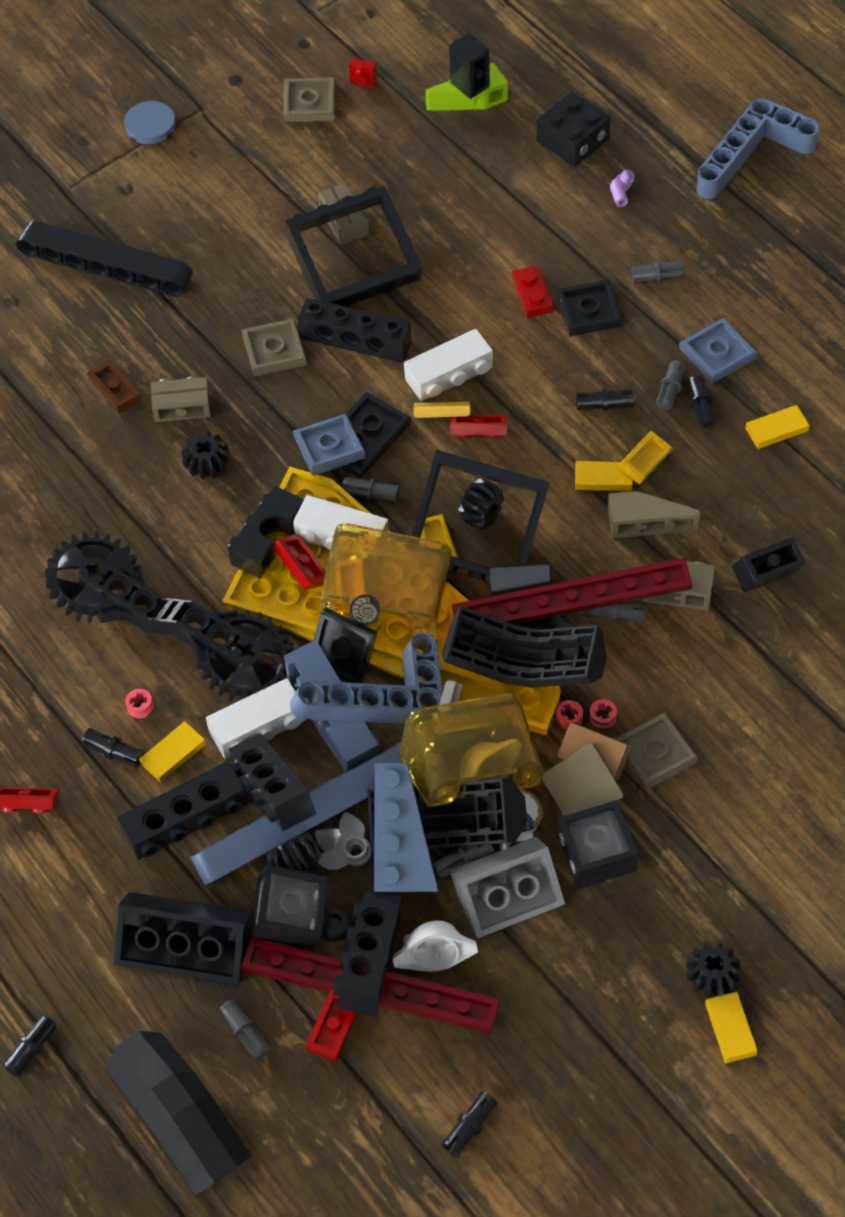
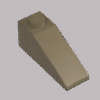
[608,491,700,539]
[636,561,715,611]

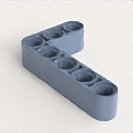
[697,98,820,199]
[290,632,442,725]

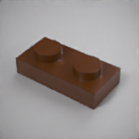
[87,360,142,414]

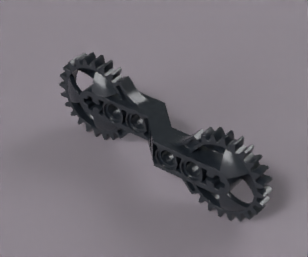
[45,531,293,702]

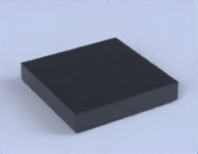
[556,280,622,337]
[490,564,552,625]
[314,607,378,683]

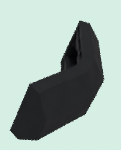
[442,606,607,688]
[367,778,527,853]
[106,1031,251,1196]

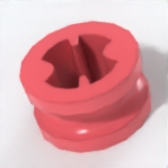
[125,689,154,719]
[589,699,617,730]
[556,700,583,731]

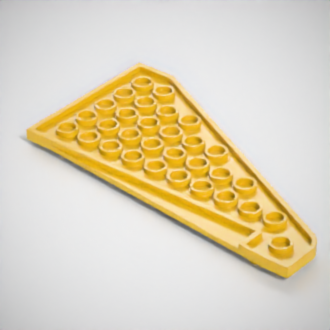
[222,467,561,736]

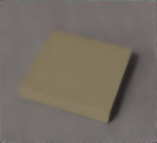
[283,77,335,122]
[241,318,307,377]
[614,712,698,791]
[540,743,626,816]

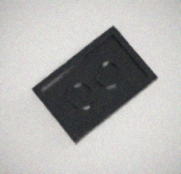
[341,392,411,479]

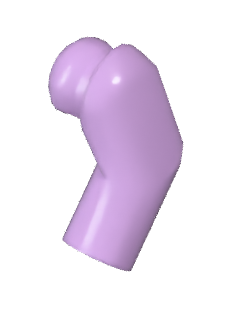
[610,170,635,207]

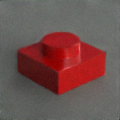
[349,58,377,88]

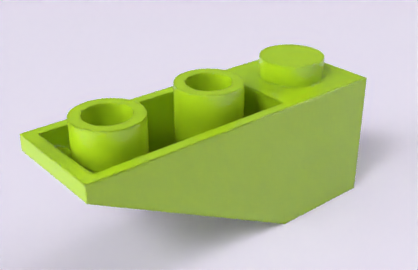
[426,63,508,111]

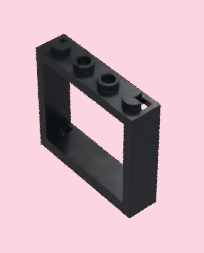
[285,186,423,307]
[407,450,550,581]

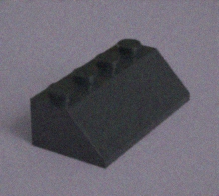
[114,892,253,984]

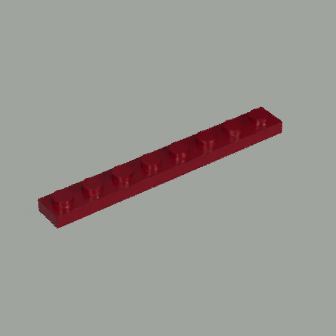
[452,558,692,625]
[241,938,500,1034]

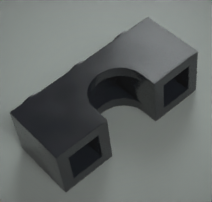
[227,486,304,579]

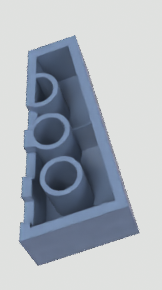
[284,640,381,772]
[374,763,438,892]

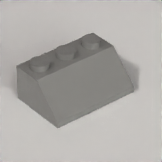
[449,837,565,939]

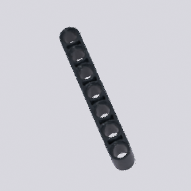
[15,221,193,297]

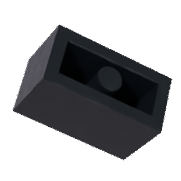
[449,33,490,99]
[732,537,806,593]

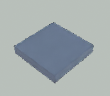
[679,318,757,384]
[293,414,366,476]

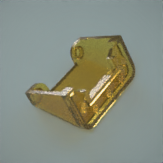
[318,523,452,635]
[398,693,543,807]

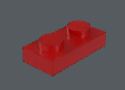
[512,265,553,318]
[450,415,507,439]
[273,534,331,591]
[0,787,59,813]
[305,989,358,1062]

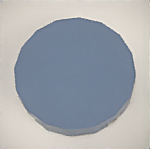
[124,101,176,144]

